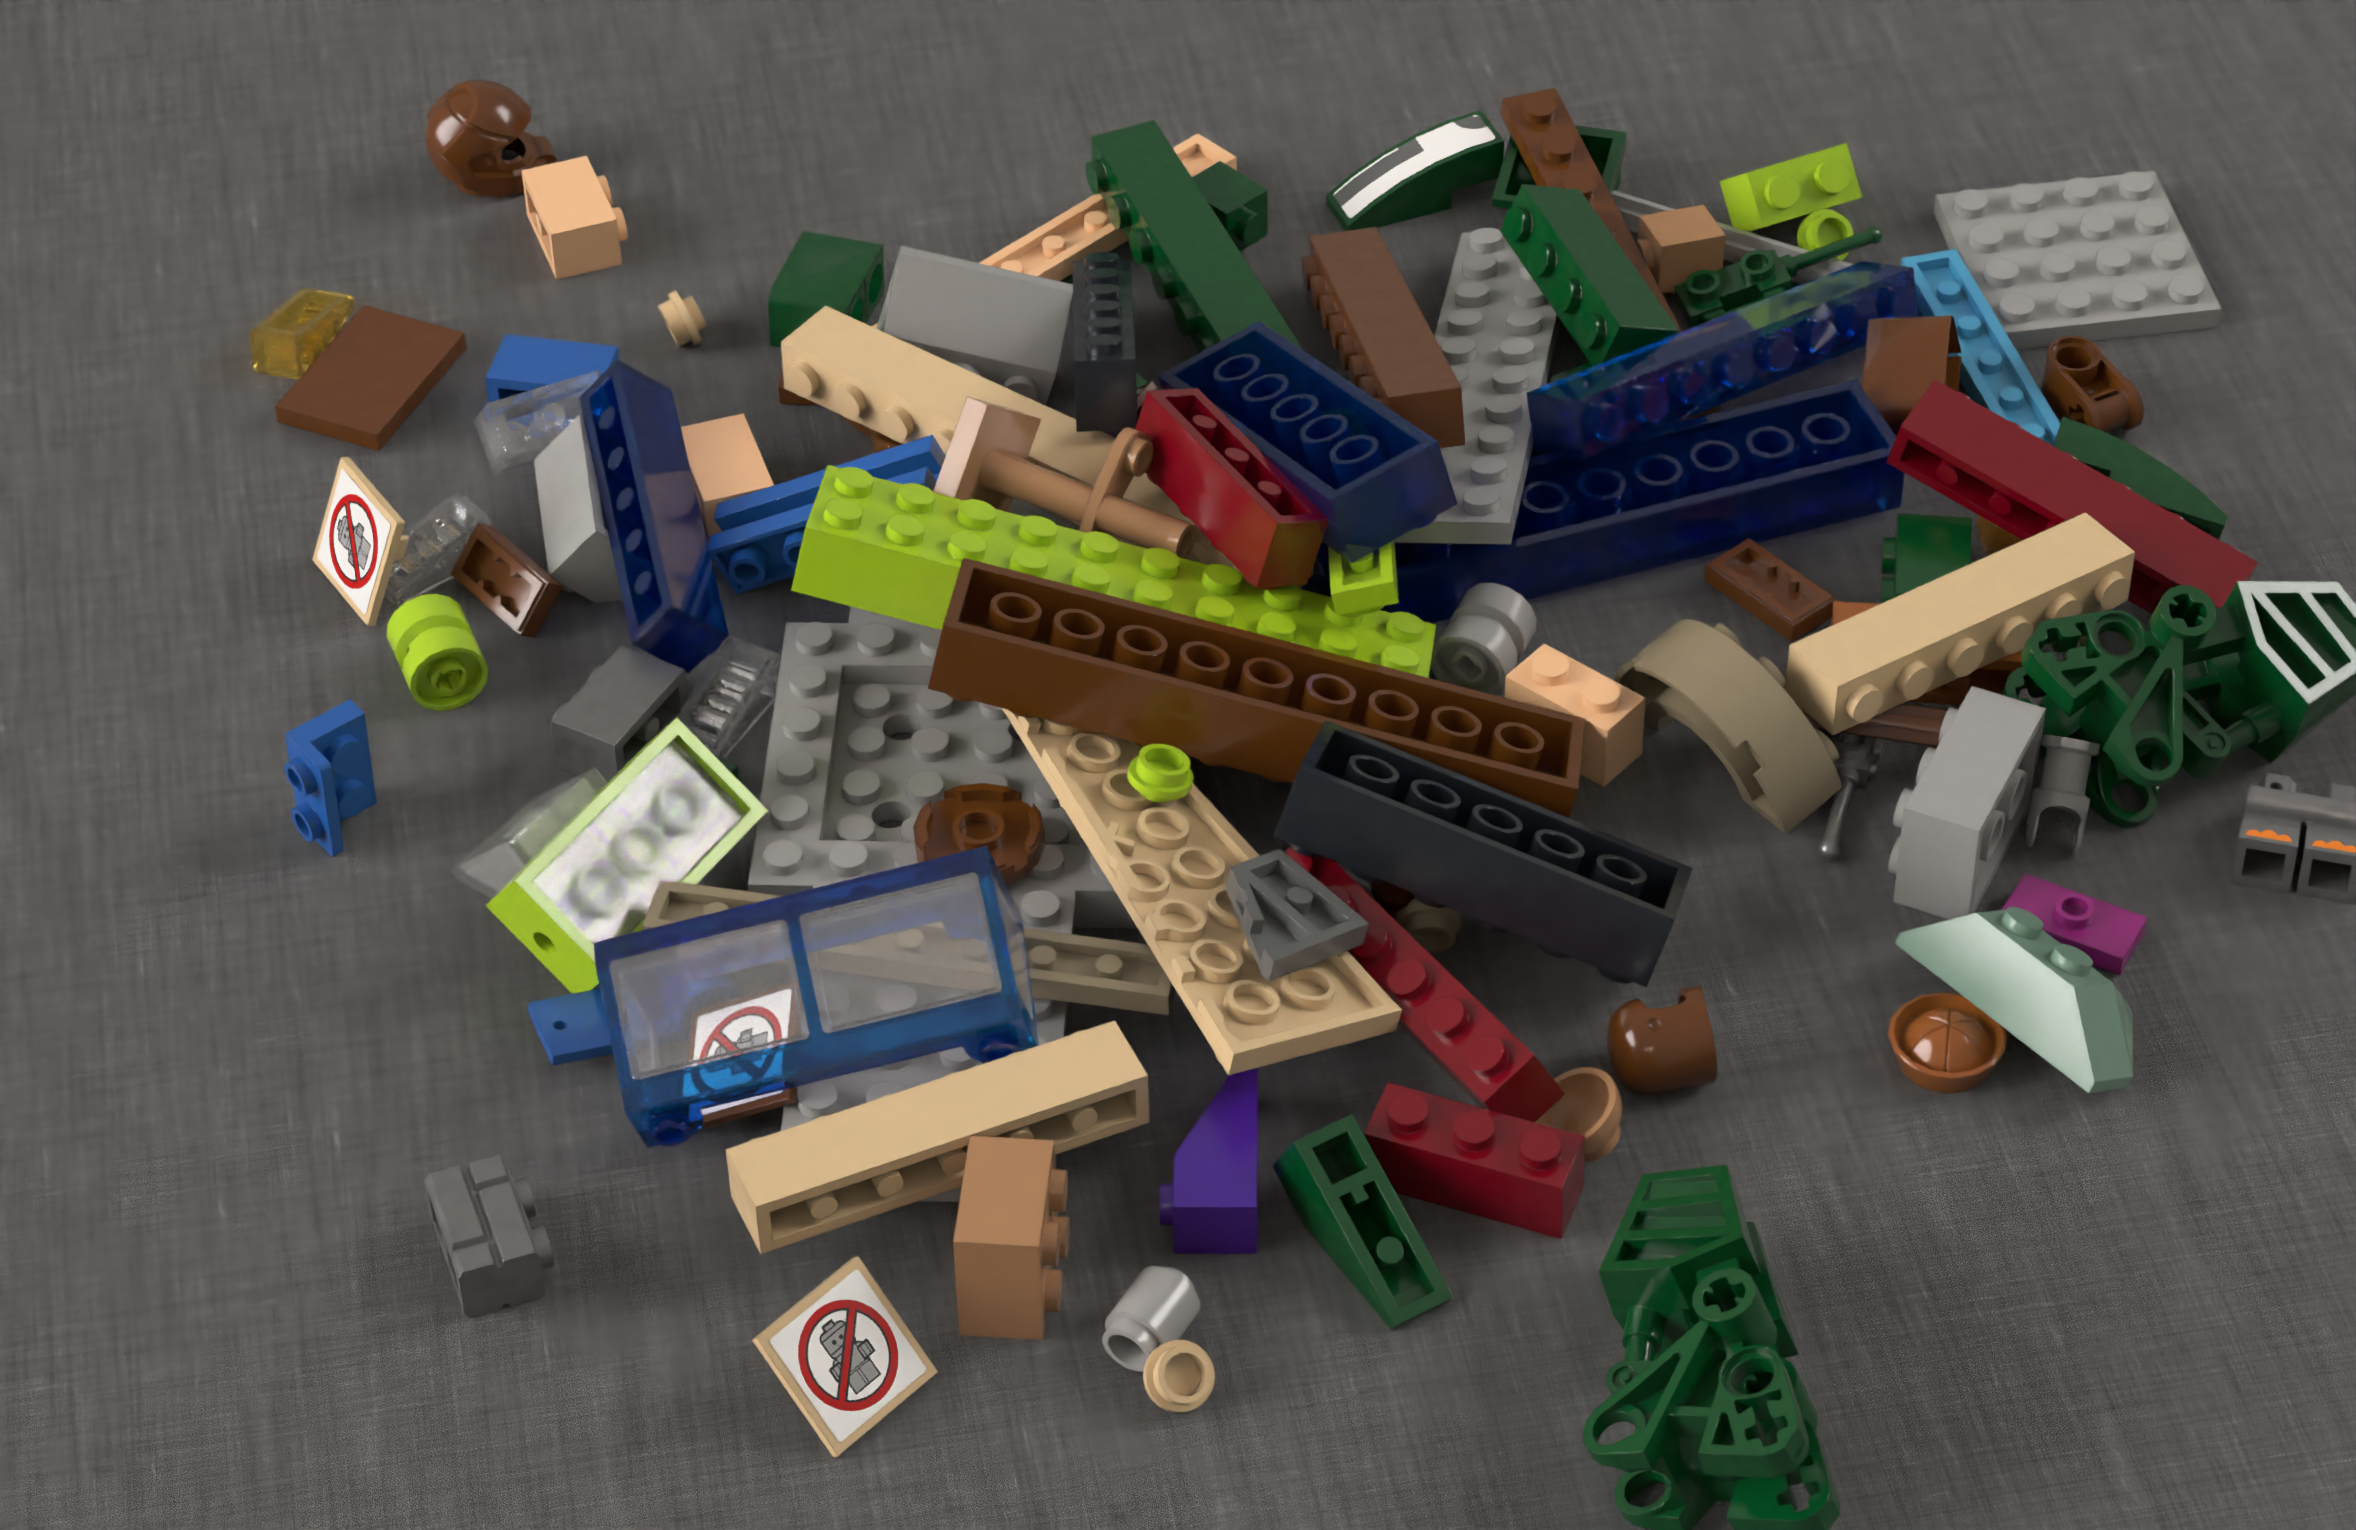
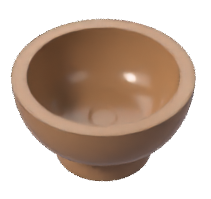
[1535,1067,1622,1162]

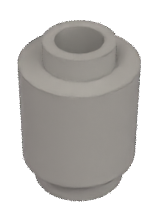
[1102,1266,1200,1372]

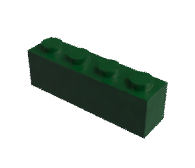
[1500,184,1679,377]

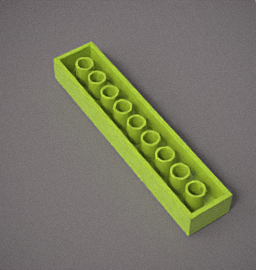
[791,465,1436,678]

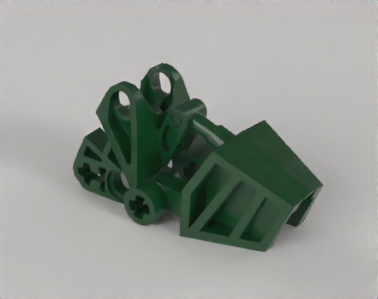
[2001,581,2356,828]
[1583,1165,1840,1530]

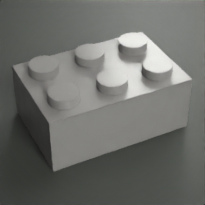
[1888,686,2046,920]

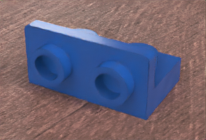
[284,699,377,857]

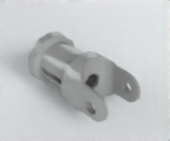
[2026,735,2100,856]

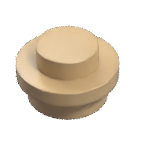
[658,290,707,347]
[1143,1340,1215,1413]

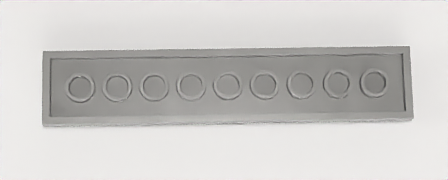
[1390,228,1561,544]

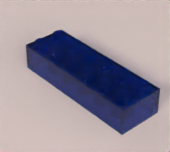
[1158,321,1458,563]

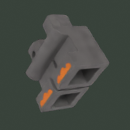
[2230,773,2356,904]

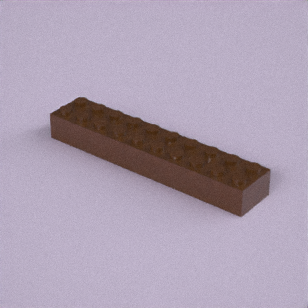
[928,558,1585,818]

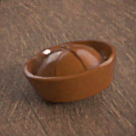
[1888,992,2007,1094]

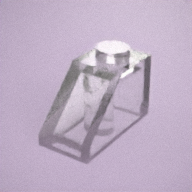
[474,370,619,475]

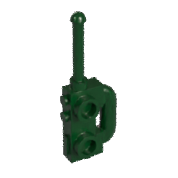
[1674,226,1883,335]

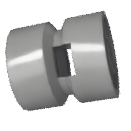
[1431,583,1537,695]

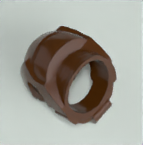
[425,79,558,198]

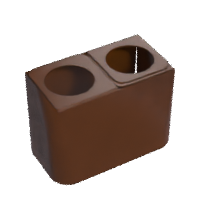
[1859,315,1961,444]

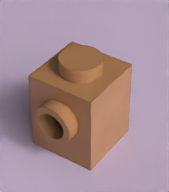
[1635,204,1726,294]

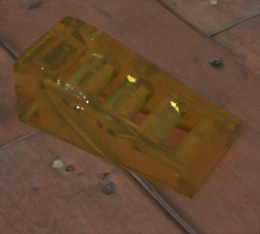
[250,287,355,379]

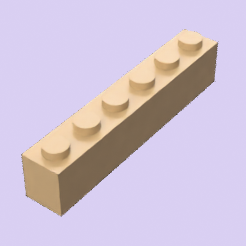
[1785,512,2135,736]
[726,1020,1150,1254]

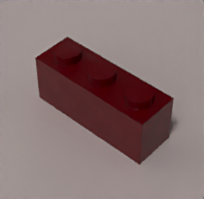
[1364,1082,1585,1239]

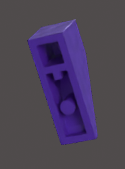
[1159,1068,1258,1254]

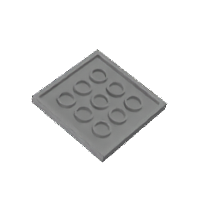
[1934,171,2222,350]

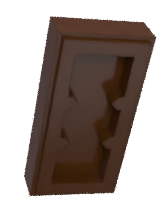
[450,522,563,638]
[1704,538,1837,642]

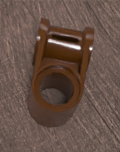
[2041,336,2144,432]

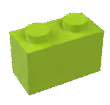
[1719,143,1862,232]

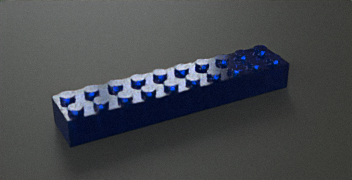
[1302,379,1905,623]

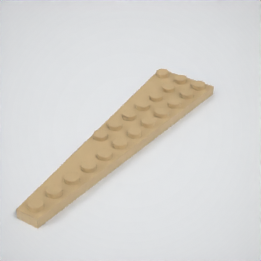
[1002,708,1402,1075]

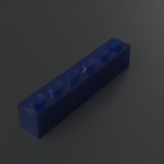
[579,359,729,674]

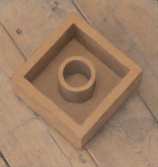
[953,1136,1070,1340]

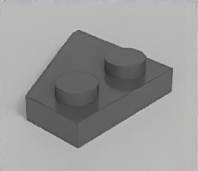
[1225,848,1369,982]

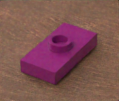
[2002,874,2148,975]

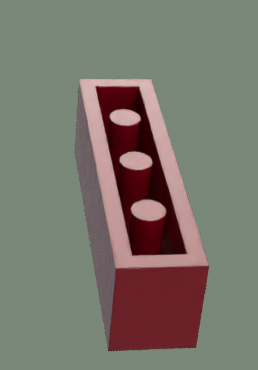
[1135,388,1329,590]

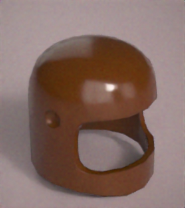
[1607,985,1717,1095]

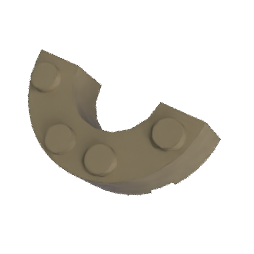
[1615,619,1842,834]

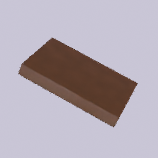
[275,305,467,451]

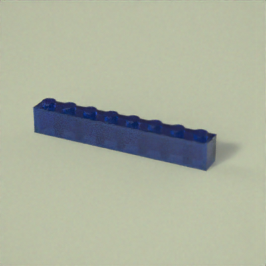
[1526,261,1919,459]

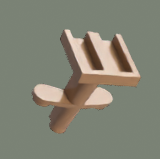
[933,396,1196,558]

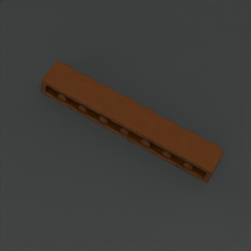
[1301,227,1465,455]

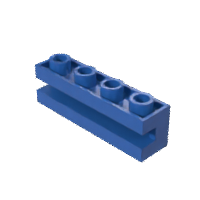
[707,435,946,594]

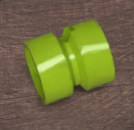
[386,594,489,711]

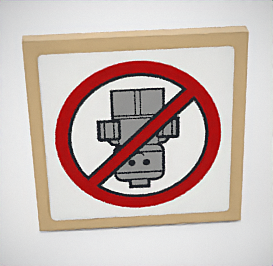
[312,457,409,626]
[752,1256,938,1457]

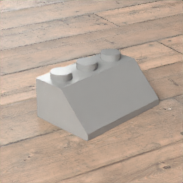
[876,246,1073,406]
[534,414,690,603]

